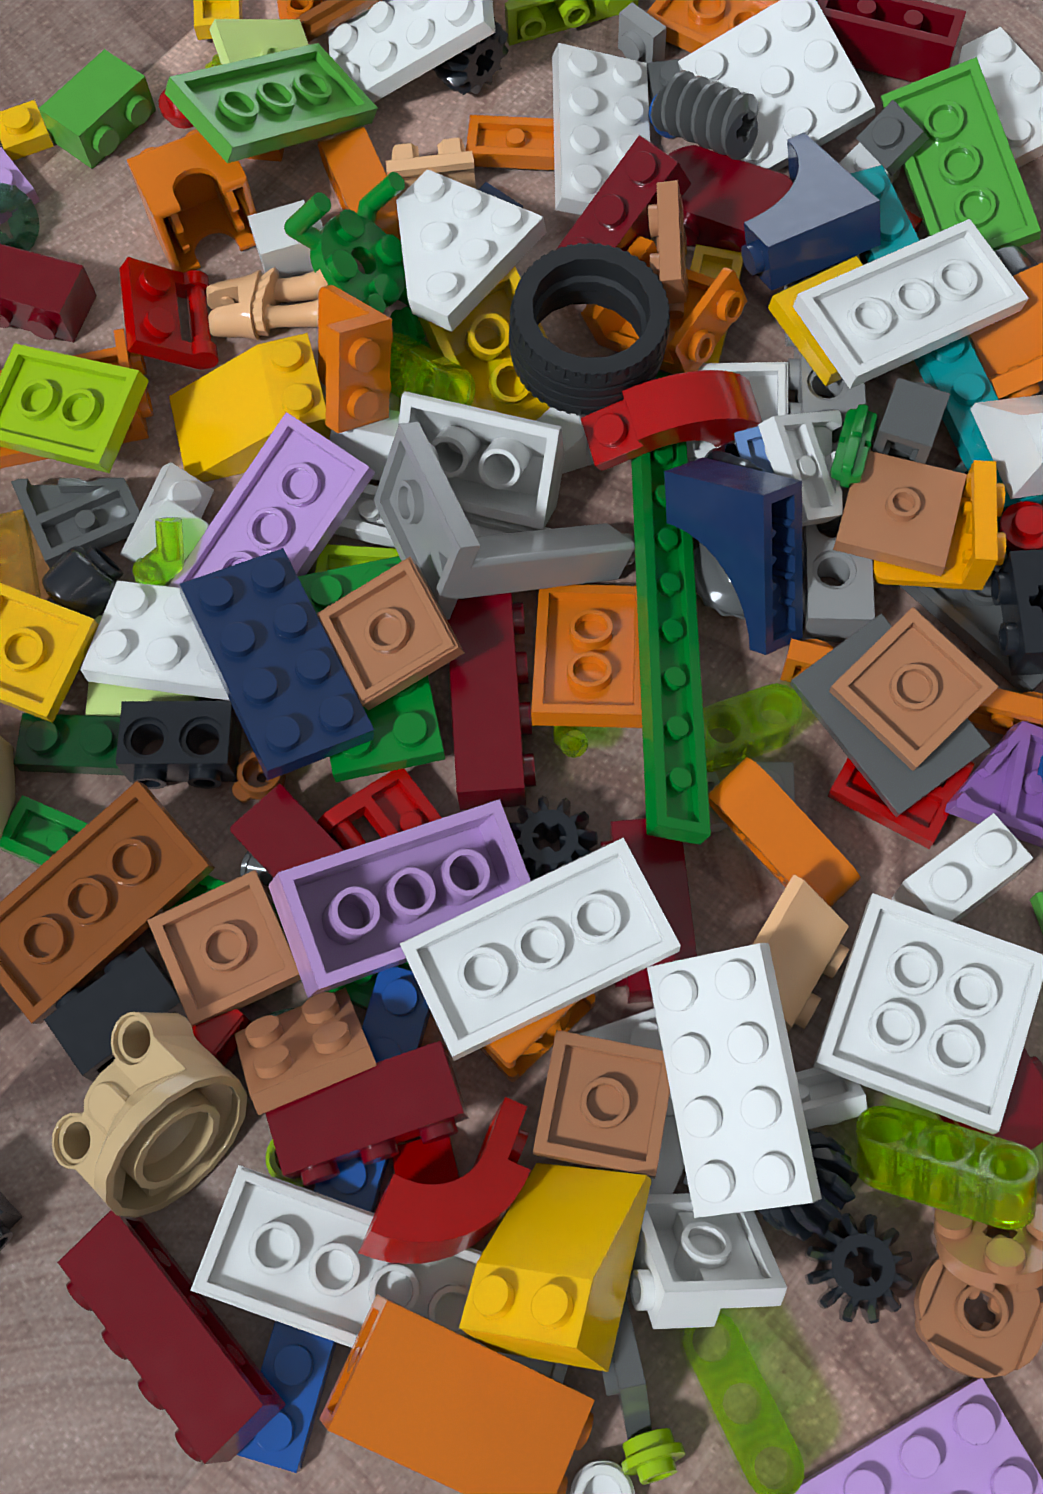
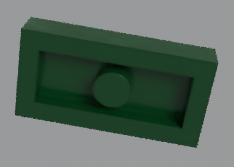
[13,713,125,776]

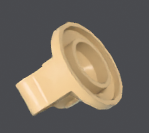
[52,1012,247,1218]

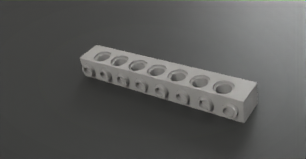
[784,254,875,642]

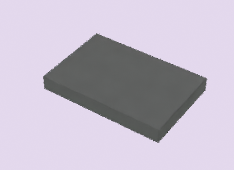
[790,613,990,817]

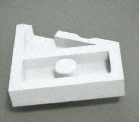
[758,410,843,526]

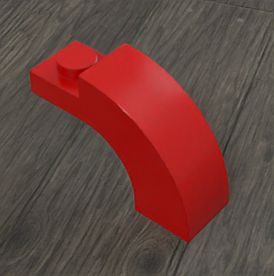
[581,370,763,471]
[358,1097,531,1264]

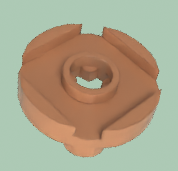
[934,1170,1043,1293]
[914,1257,1043,1379]

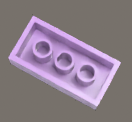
[268,799,531,998]

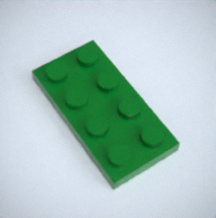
[298,556,445,782]

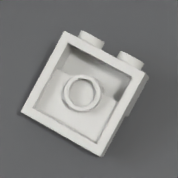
[630,1193,787,1329]

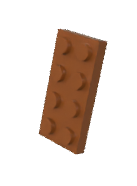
[0,781,215,1024]

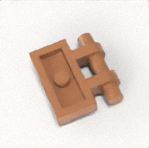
[648,180,689,319]

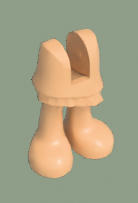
[206,267,328,341]

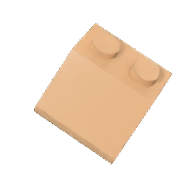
[753,874,849,1033]

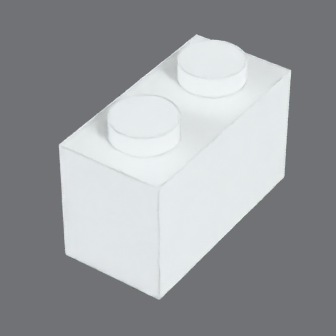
[892,813,1033,923]

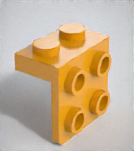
[873,460,1006,590]

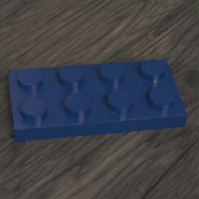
[179,548,374,781]

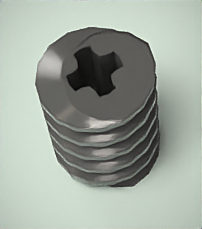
[650,70,758,160]

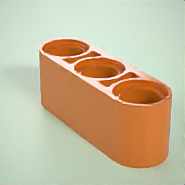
[317,126,401,241]
[708,757,861,907]

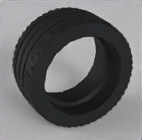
[509,243,670,416]

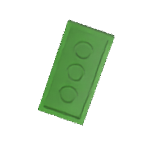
[165,43,378,163]
[881,57,1041,251]

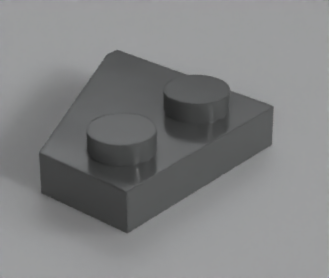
[11,478,140,568]

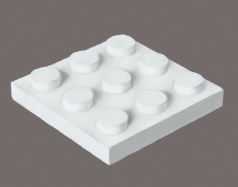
[678,0,875,172]
[813,893,1043,1135]

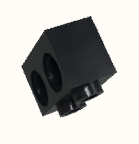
[116,701,242,789]

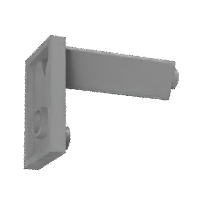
[373,422,635,620]

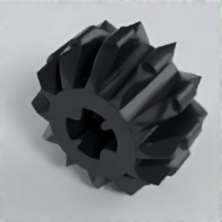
[432,17,509,95]
[509,795,598,881]
[758,1128,859,1241]
[805,1213,913,1324]

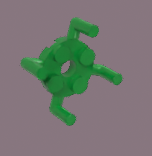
[284,172,410,313]

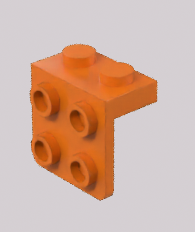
[969,262,1043,399]
[318,285,393,434]

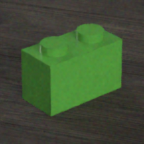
[38,49,156,169]

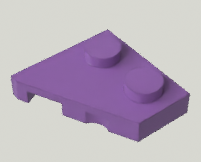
[945,721,1043,848]

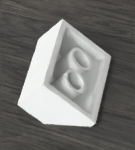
[398,391,565,530]
[970,395,1043,499]

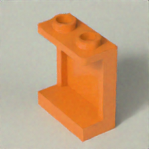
[581,236,748,374]

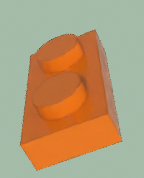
[466,115,555,170]

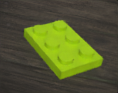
[0,343,149,473]

